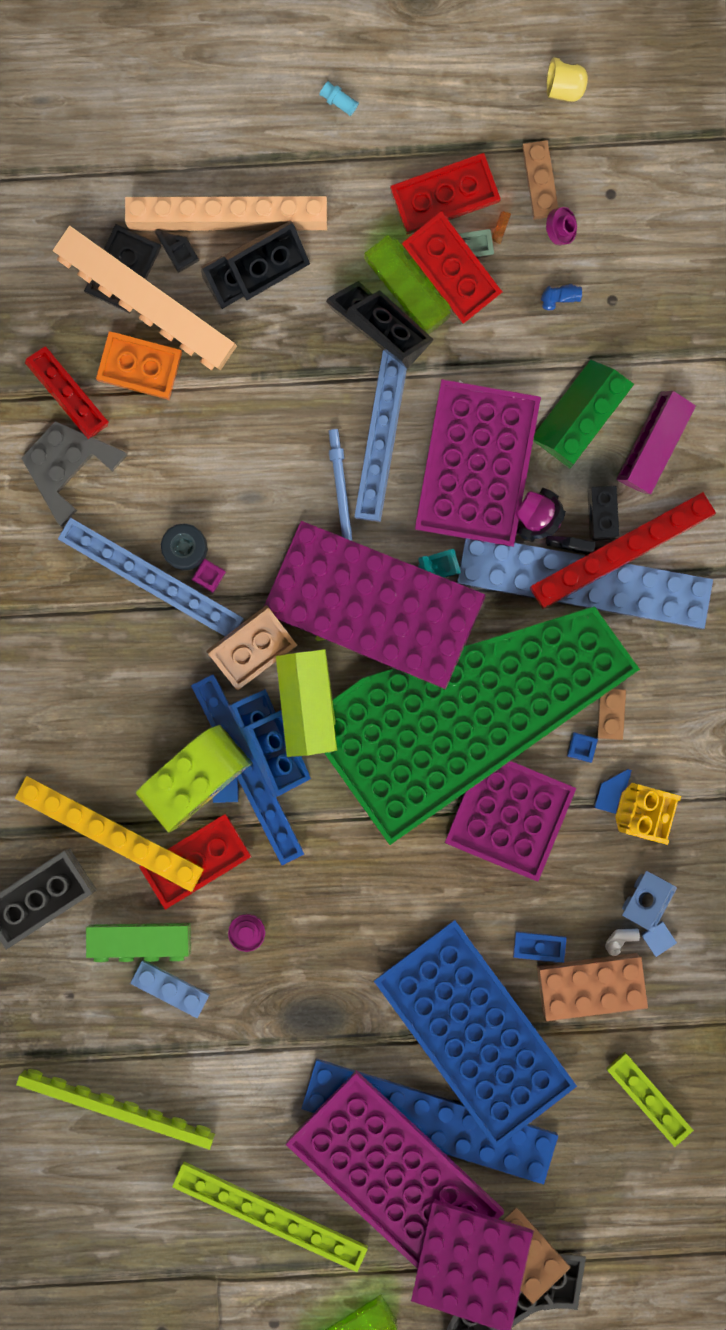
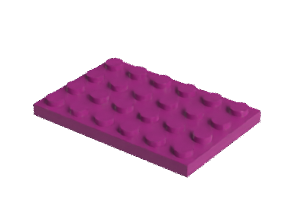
[415,379,541,547]

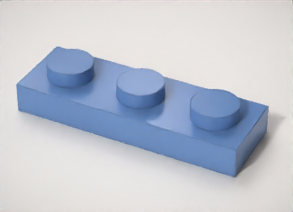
[130,960,210,1018]

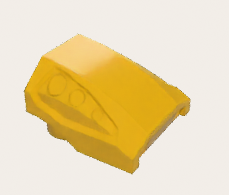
[615,783,681,845]

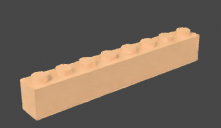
[125,196,327,231]
[53,226,237,370]

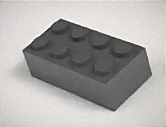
[0,848,97,950]

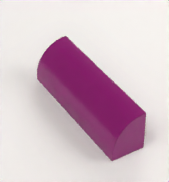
[616,391,696,494]

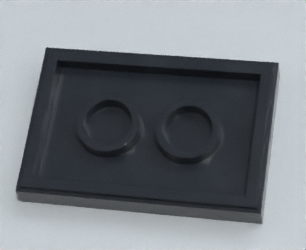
[84,224,161,313]

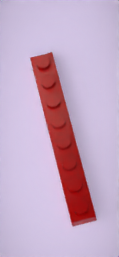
[530,492,716,609]

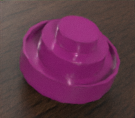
[546,207,577,246]
[228,914,266,952]

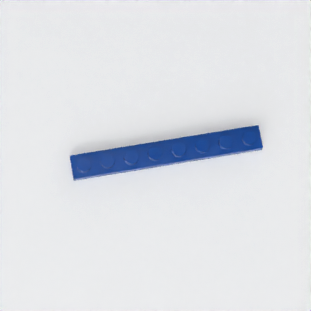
[191,674,305,865]

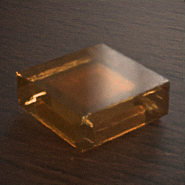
[492,211,511,244]

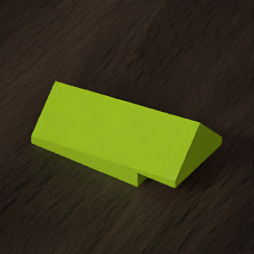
[276,649,337,757]

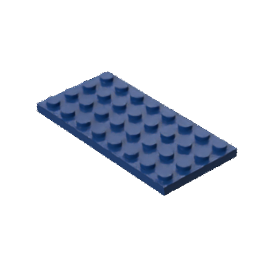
[373,920,577,1149]

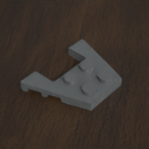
[22,421,128,527]

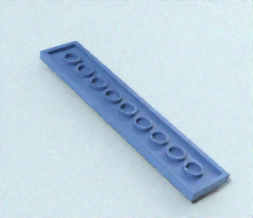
[457,538,713,629]

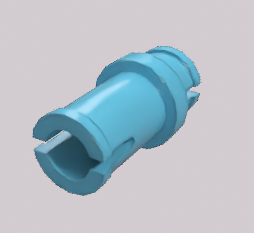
[319,81,359,116]

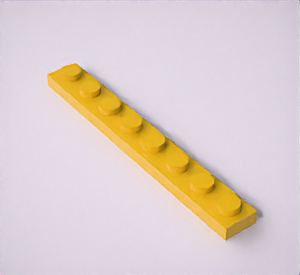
[15,776,204,892]

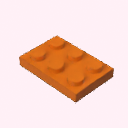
[96,331,182,400]

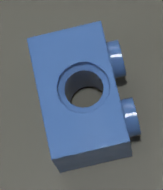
[622,871,677,932]

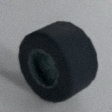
[161,523,208,570]

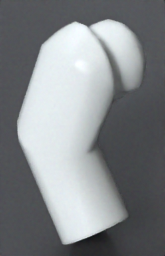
[605,929,640,956]

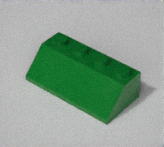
[533,360,634,469]

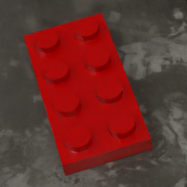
[390,153,501,235]
[401,211,502,324]
[139,814,252,910]

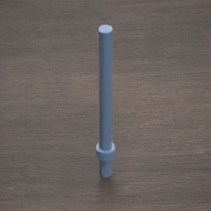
[329,429,353,541]

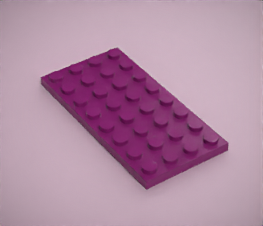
[264,521,486,690]
[285,1070,504,1269]

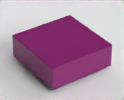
[192,558,226,593]

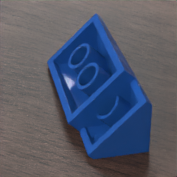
[228,689,311,798]

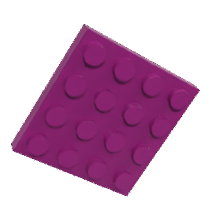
[444,761,576,882]
[411,1200,534,1330]

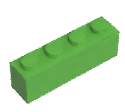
[86,923,191,962]

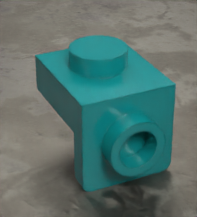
[418,549,461,578]

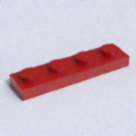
[25,346,109,439]

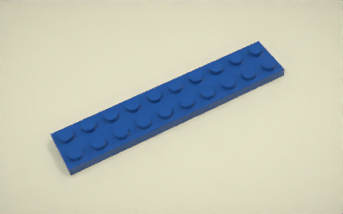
[302,1059,559,1185]

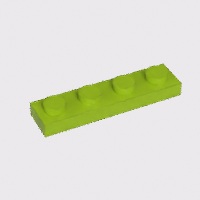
[606,1052,694,1147]

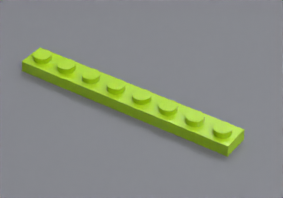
[16,1069,215,1150]
[172,1161,368,1272]

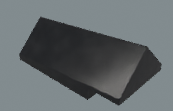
[201,221,310,309]
[326,281,434,369]

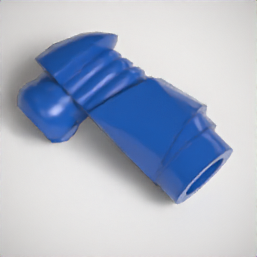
[541,284,582,310]

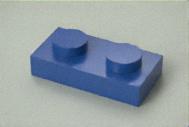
[513,931,567,963]

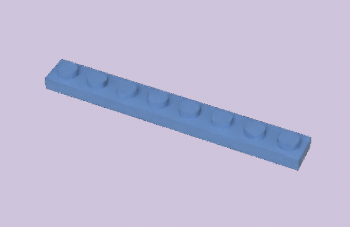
[354,350,407,522]
[58,518,244,636]

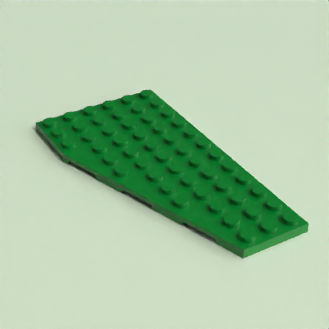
[324,606,640,845]

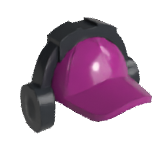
[516,488,566,542]

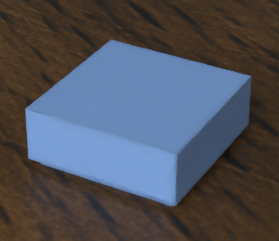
[641,921,677,957]

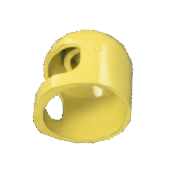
[547,57,588,102]

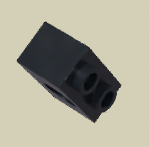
[587,486,619,541]

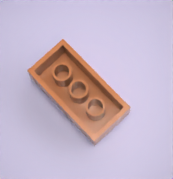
[537,953,648,1021]

